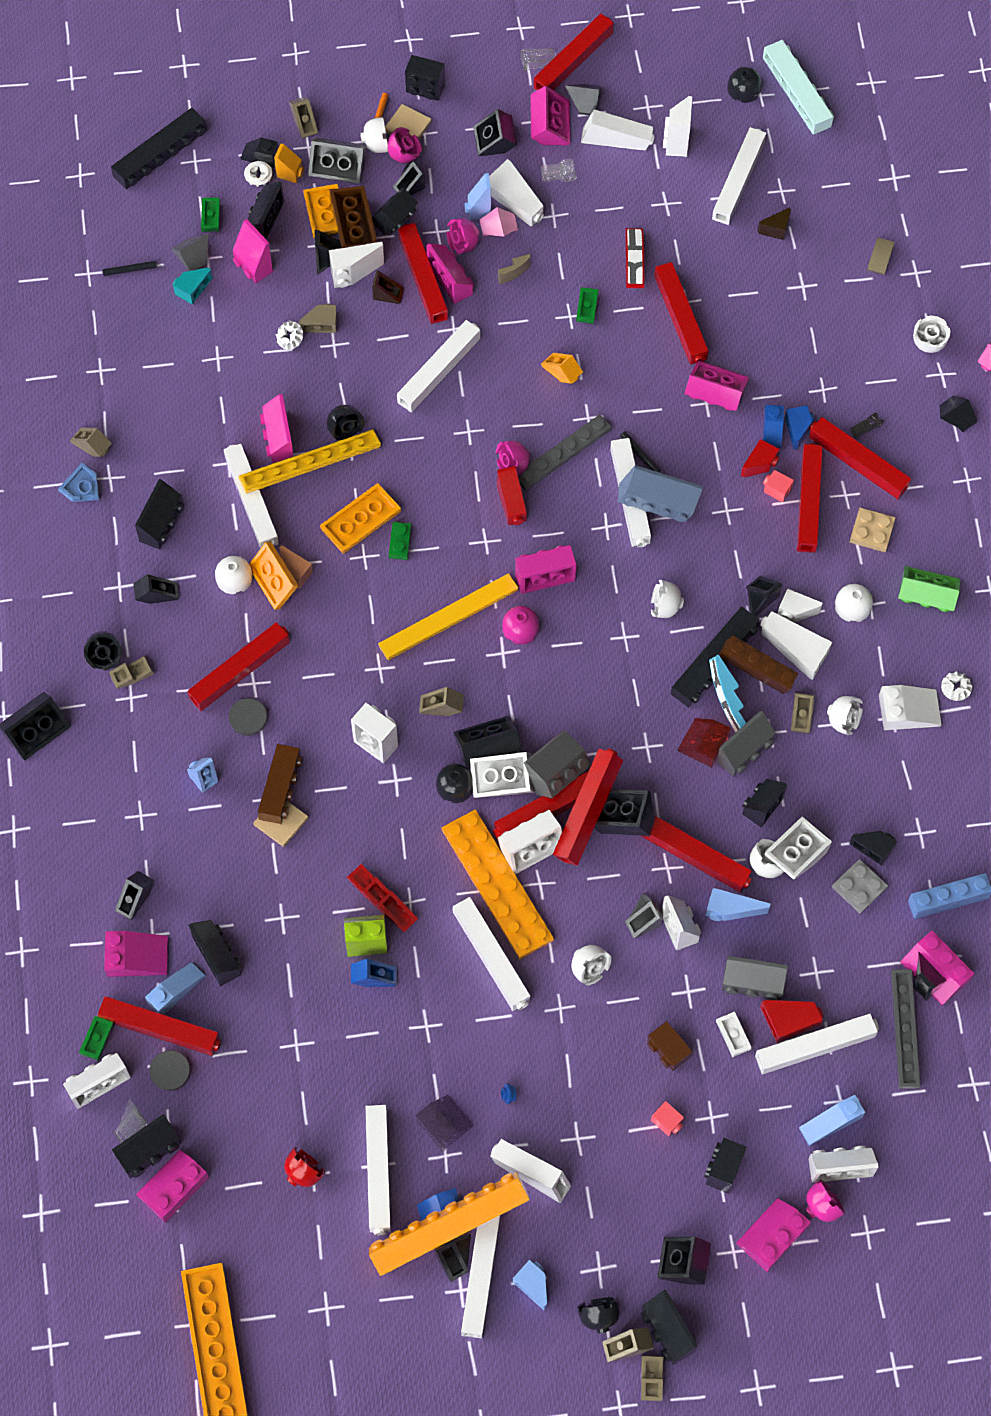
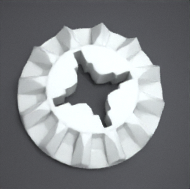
[244,161,273,187]
[275,320,303,350]
[941,671,973,701]

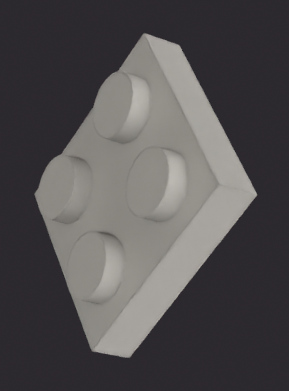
[832,859,888,914]

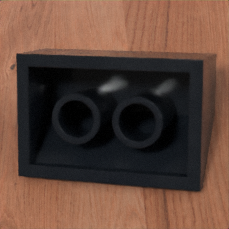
[247,181,284,239]
[135,479,184,549]
[0,692,71,761]
[453,716,522,766]
[594,789,655,836]
[188,920,242,987]
[112,1114,181,1179]
[640,1289,698,1365]

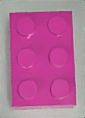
[515,545,576,594]

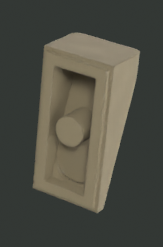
[791,693,814,734]

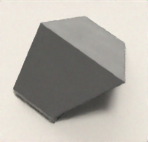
[171,233,209,271]
[625,893,663,938]

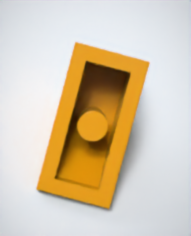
[274,143,304,184]
[541,353,583,384]

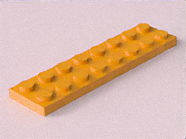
[441,809,554,960]
[181,1263,248,1416]

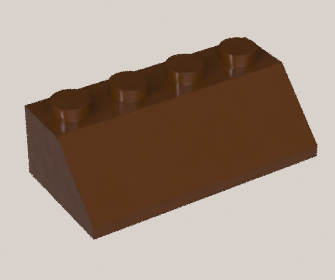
[329,186,377,248]

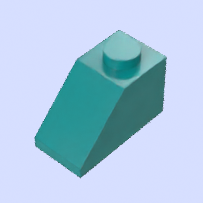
[173,268,213,305]

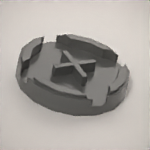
[228,698,267,736]
[149,1050,190,1091]

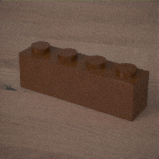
[719,636,799,694]
[258,744,303,824]

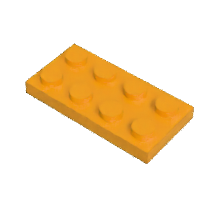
[320,483,401,554]

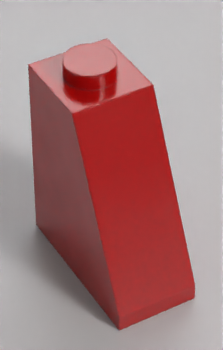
[497,466,527,526]
[760,1000,824,1043]

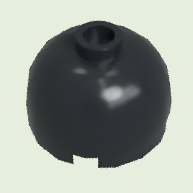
[727,67,762,103]
[327,404,364,441]
[84,631,122,670]
[436,763,473,803]
[577,1297,620,1333]

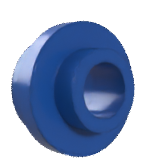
[501,1084,516,1104]

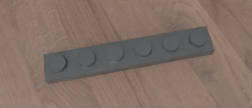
[518,414,611,491]
[891,969,920,1089]

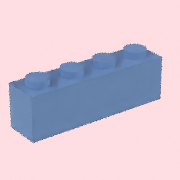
[908,873,991,919]

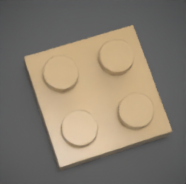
[849,508,896,552]

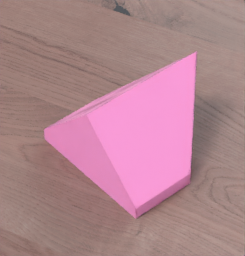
[480,207,518,237]

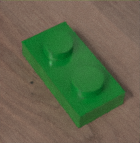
[201,198,220,232]
[576,287,598,324]
[389,522,411,560]
[79,1016,114,1061]

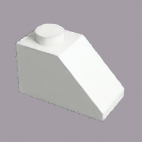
[778,589,822,622]

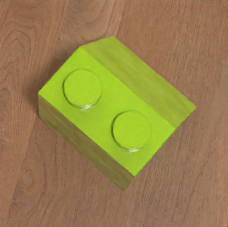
[344,914,387,957]

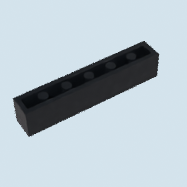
[111,108,207,189]
[671,606,760,708]

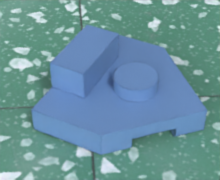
[58,462,99,502]

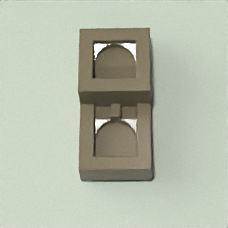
[867,237,895,275]
[498,254,530,285]
[109,656,154,689]
[641,1355,663,1401]

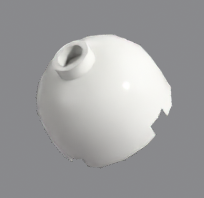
[361,117,388,153]
[913,315,950,353]
[215,556,253,594]
[651,580,684,618]
[835,584,873,622]
[827,696,863,735]
[750,839,784,878]
[571,945,611,986]

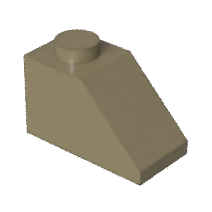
[289,97,318,138]
[299,304,337,333]
[70,428,112,457]
[419,687,464,716]
[602,1328,654,1362]

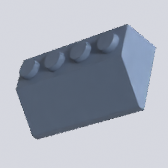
[618,465,703,522]

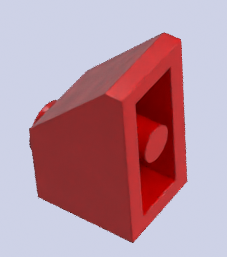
[741,439,780,477]

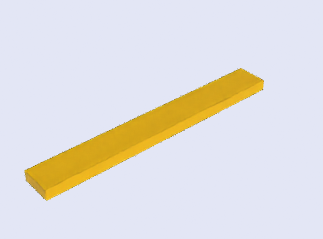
[238,429,381,494]
[378,573,518,660]

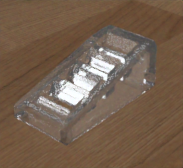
[520,48,556,71]

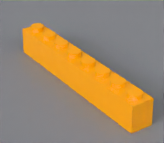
[369,1172,529,1276]

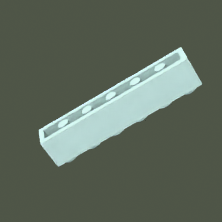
[763,40,834,135]

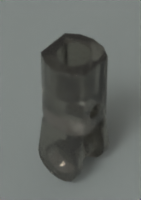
[850,412,884,439]

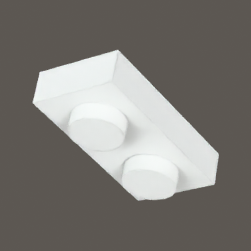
[716,1012,751,1057]

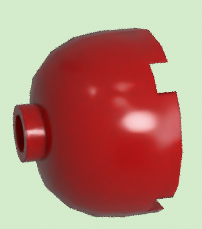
[284,1147,325,1187]

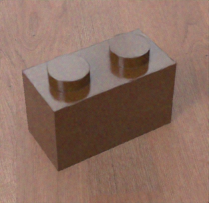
[647,1021,693,1072]

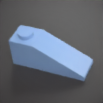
[465,173,491,220]
[187,758,218,793]
[706,888,770,921]
[145,962,205,1015]
[799,1095,865,1146]

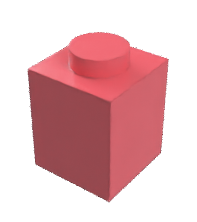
[763,470,794,502]
[651,1101,684,1136]

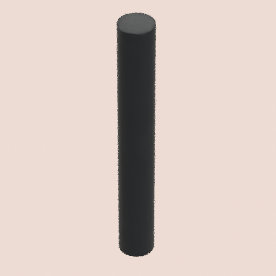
[103,261,157,276]
[620,431,661,473]

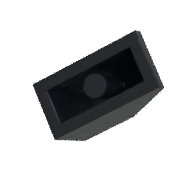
[240,138,279,168]
[133,574,179,604]
[849,831,897,866]
[115,871,154,920]

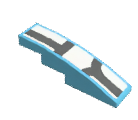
[709,655,746,733]

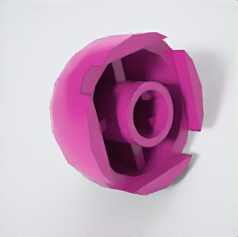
[387,127,422,164]
[446,218,480,255]
[496,441,530,476]
[502,606,539,645]
[806,1179,845,1222]

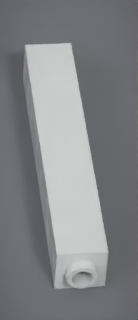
[712,127,766,225]
[397,320,480,413]
[610,438,651,547]
[224,444,279,549]
[453,897,530,1011]
[755,1014,879,1075]
[366,1105,391,1235]
[461,1215,500,1339]

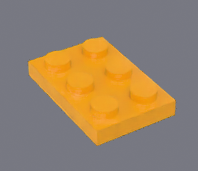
[303,184,339,238]
[249,542,298,610]

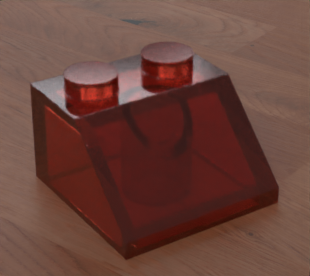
[677,718,731,768]

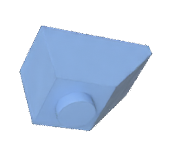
[513,1260,547,1310]

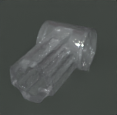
[541,159,577,182]

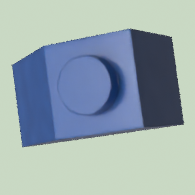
[763,405,784,449]
[784,405,814,450]
[351,959,397,987]
[417,1188,460,1221]

